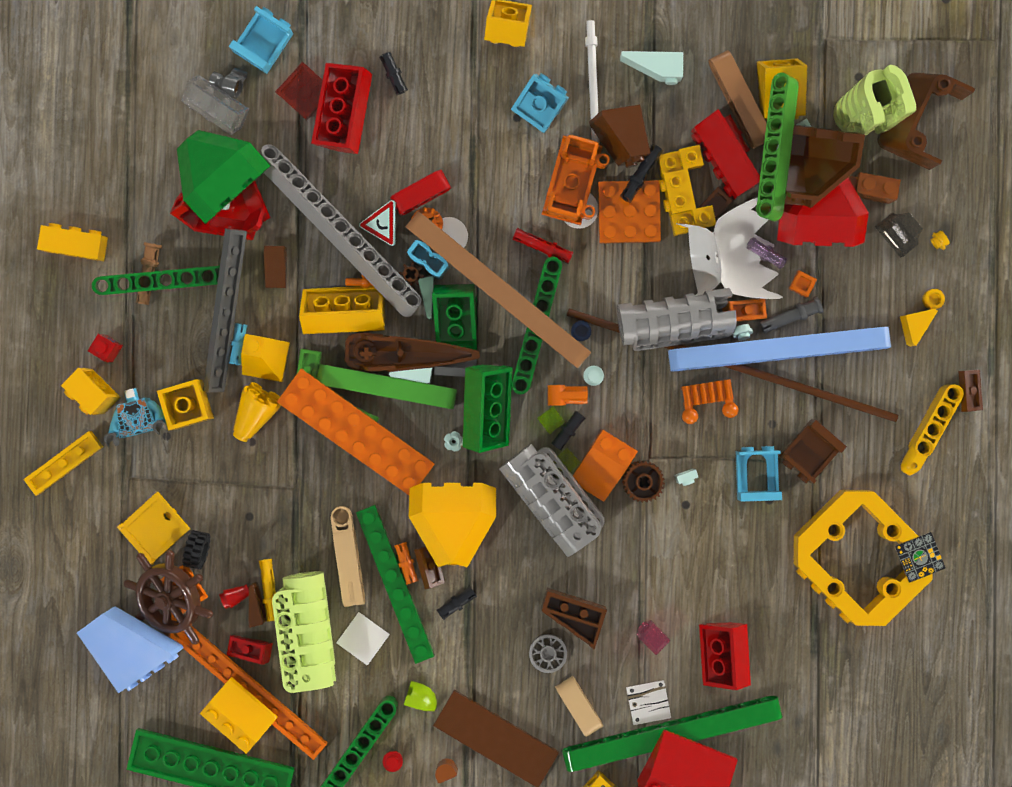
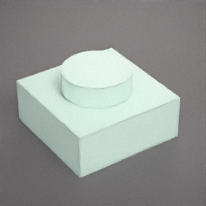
[674,469,698,486]

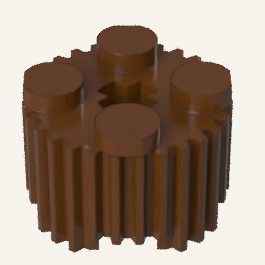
[622,460,665,503]

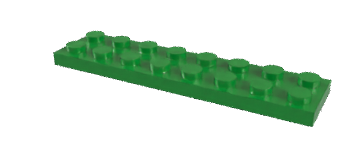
[126,728,295,787]

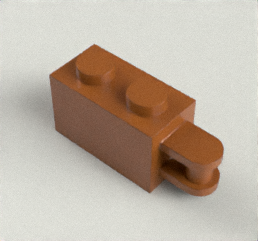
[848,172,901,204]

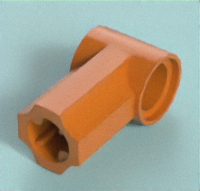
[547,385,588,406]

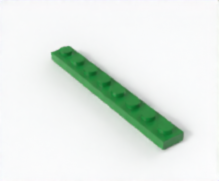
[356,505,435,664]

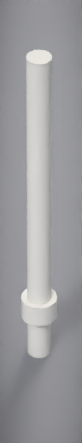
[585,20,600,144]

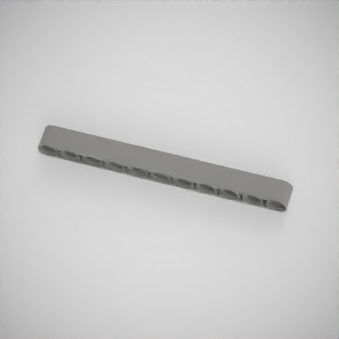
[260,144,422,317]

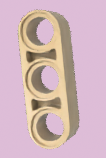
[555,676,603,737]

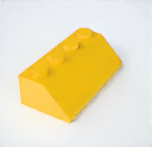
[299,286,385,334]

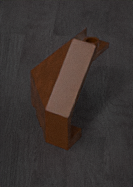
[785,125,865,208]

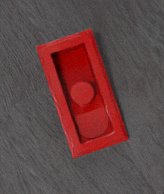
[227,635,273,665]

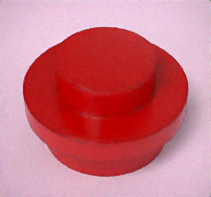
[382,751,403,772]

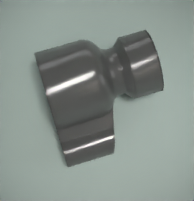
[209,68,247,98]

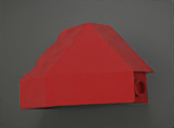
[777,178,869,247]
[170,181,271,240]

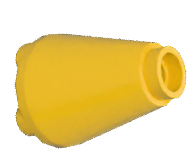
[233,382,281,442]

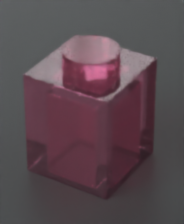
[637,620,670,655]

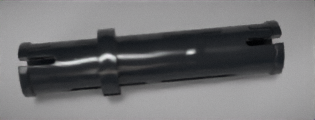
[620,144,663,203]

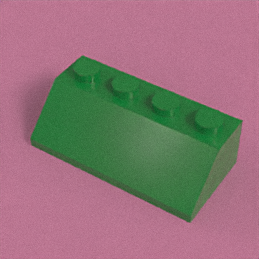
[463,365,513,453]

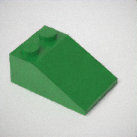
[432,284,477,350]

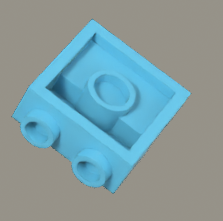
[511,73,569,133]

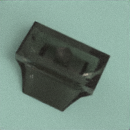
[875,212,923,258]

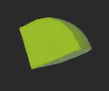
[404,681,437,711]

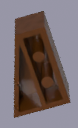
[541,588,607,650]

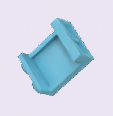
[229,6,293,74]

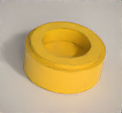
[922,289,945,309]

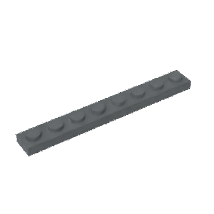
[203,228,247,393]

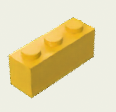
[37,223,108,262]

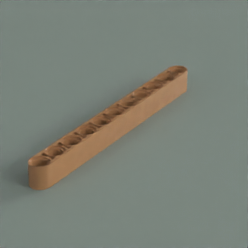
[405,211,591,368]

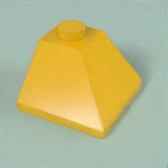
[241,334,290,382]

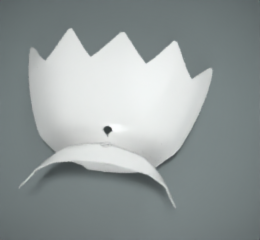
[676,197,783,299]

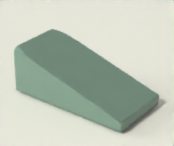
[418,276,435,320]

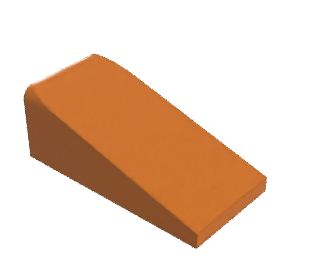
[722,299,767,322]

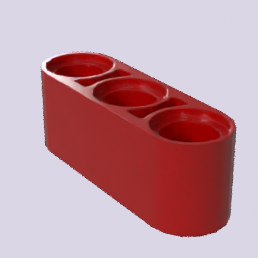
[390,170,452,216]

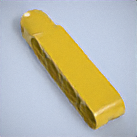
[901,384,964,476]

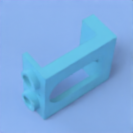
[736,446,782,502]

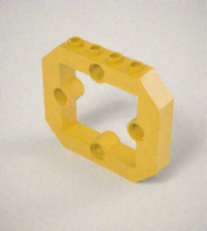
[794,490,933,626]

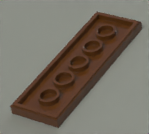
[433,689,559,787]

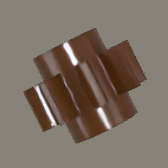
[399,262,425,287]

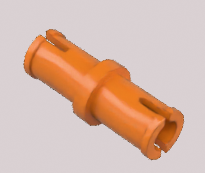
[394,542,419,585]

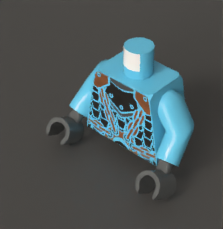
[104,388,168,447]

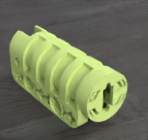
[833,65,916,136]
[272,571,336,693]

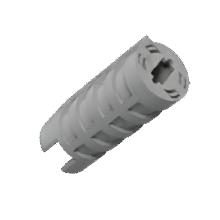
[617,288,737,351]
[499,444,605,557]

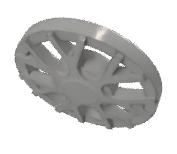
[529,634,567,673]

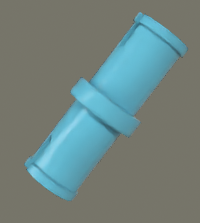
[229,323,248,366]

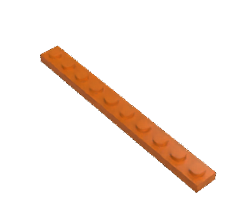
[170,612,328,760]

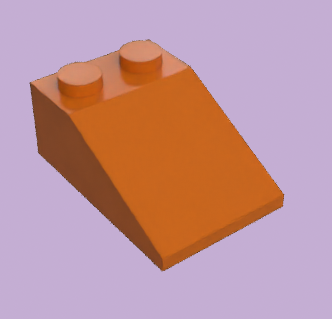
[572,429,638,502]

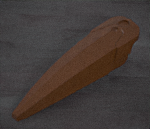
[345,333,480,372]

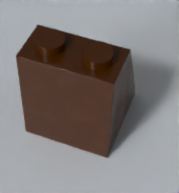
[589,104,651,168]

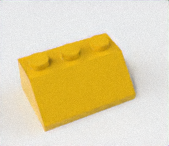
[200,677,278,754]

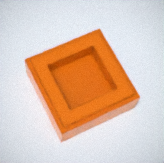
[788,270,817,298]

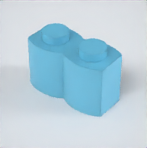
[407,240,450,279]

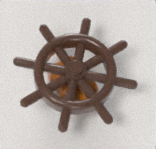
[124,550,213,645]

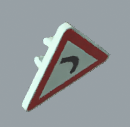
[359,200,395,246]

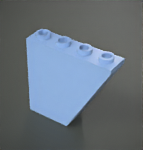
[77,606,184,693]

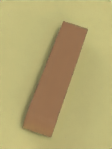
[708,50,767,149]

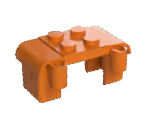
[541,135,610,225]

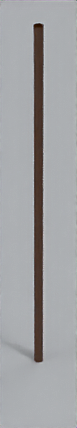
[566,308,898,422]

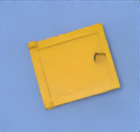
[117,492,190,565]

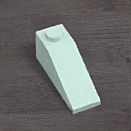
[620,51,683,85]

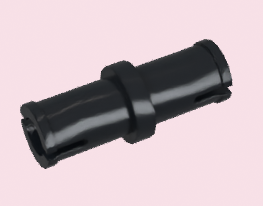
[379,52,408,95]
[551,410,586,451]
[437,586,477,620]

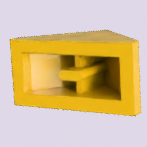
[900,309,938,347]

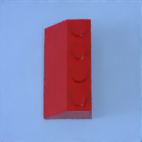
[311,63,373,154]
[691,109,760,200]

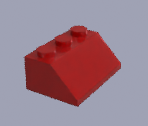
[699,622,751,690]

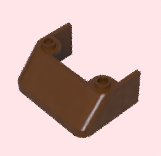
[877,72,975,170]

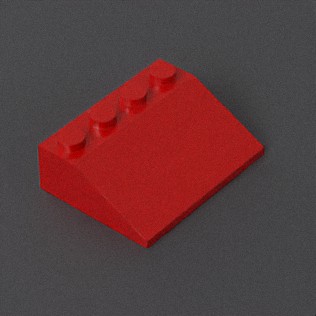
[637,729,738,787]

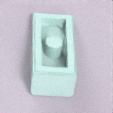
[389,368,433,384]

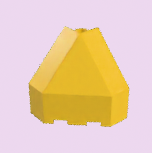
[409,483,496,567]

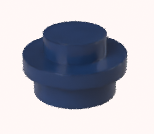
[571,321,591,341]

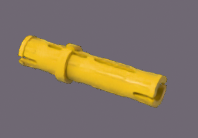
[259,559,278,622]

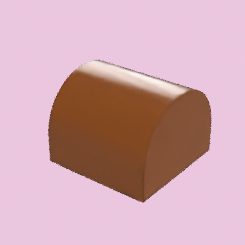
[435,758,458,783]

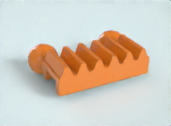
[681,379,739,424]

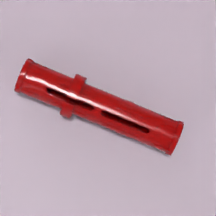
[512,228,573,264]

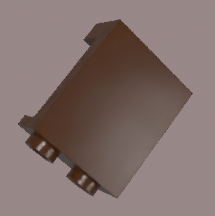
[779,419,847,484]

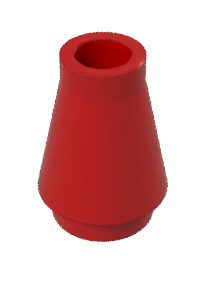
[219,584,249,609]

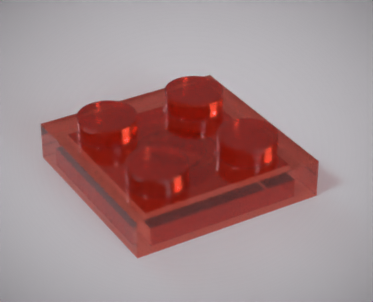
[275,62,323,121]

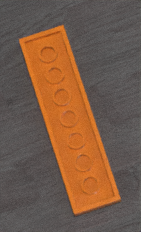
[277,368,435,495]

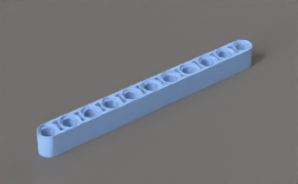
[668,327,891,372]

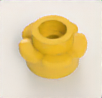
[930,230,950,250]

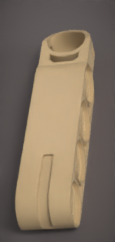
[331,506,365,607]

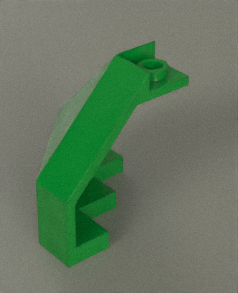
[177,130,271,224]

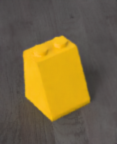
[757,58,807,120]

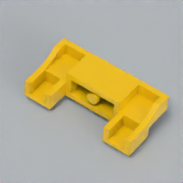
[657,145,716,236]

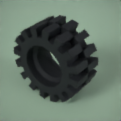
[182,530,211,570]

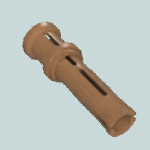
[136,242,162,305]

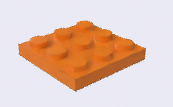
[598,180,661,244]

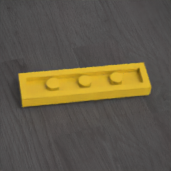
[23,431,103,496]

